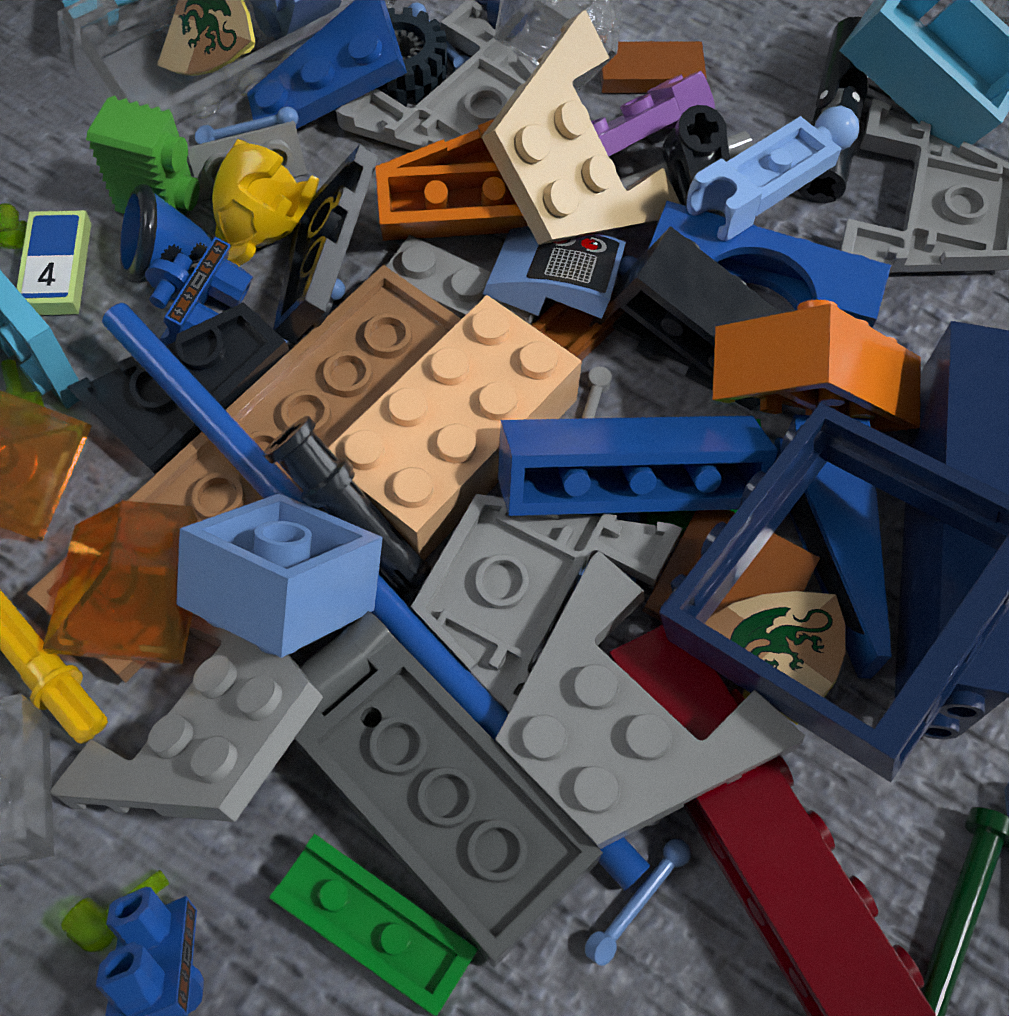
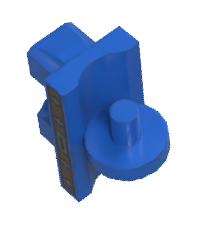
[145,236,253,346]
[96,887,204,1016]

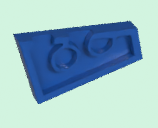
[247,0,407,129]

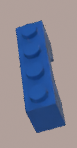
[648,201,891,328]

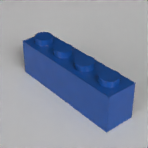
[498,415,778,516]

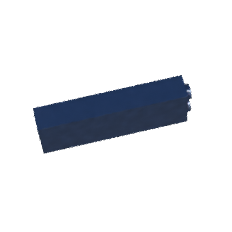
[894,321,1009,739]

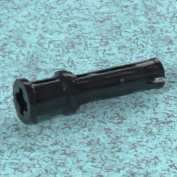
[262,416,431,595]

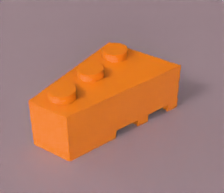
[375,119,528,241]
[712,300,921,433]

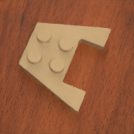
[482,10,681,245]

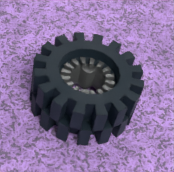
[377,7,448,107]

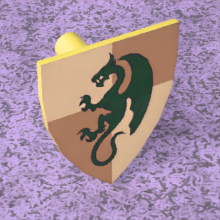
[157,0,255,76]
[705,591,845,725]

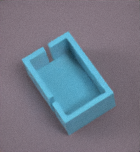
[839,0,1009,148]

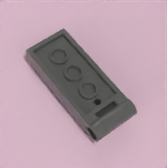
[293,611,603,968]

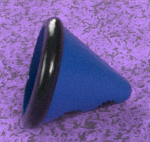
[120,184,214,282]

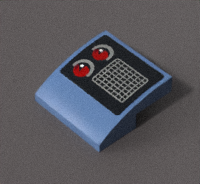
[483,226,626,319]

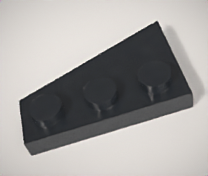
[273,144,379,343]
[67,302,290,474]

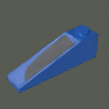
[774,414,892,679]

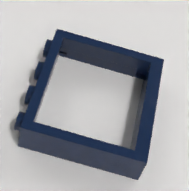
[659,402,1009,783]

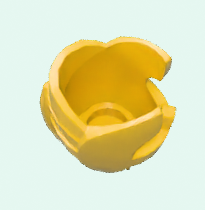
[212,139,319,267]

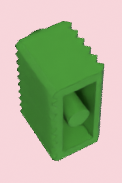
[86,95,200,215]

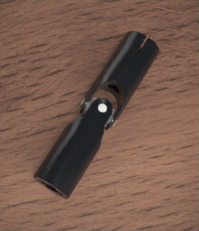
[797,16,870,203]

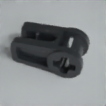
[663,105,730,216]

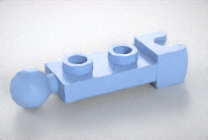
[687,105,859,241]

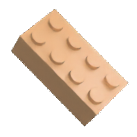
[328,295,582,560]

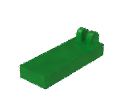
[269,833,478,1016]

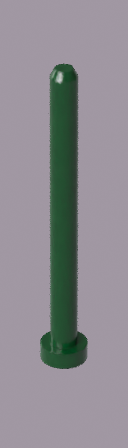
[920,807,1009,1016]

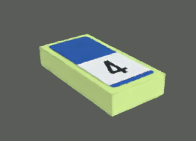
[16,210,91,315]

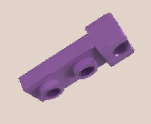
[591,71,715,156]

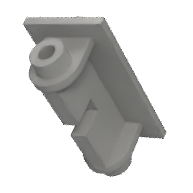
[188,121,307,201]

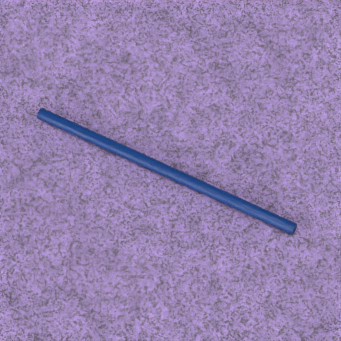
[102,303,650,891]

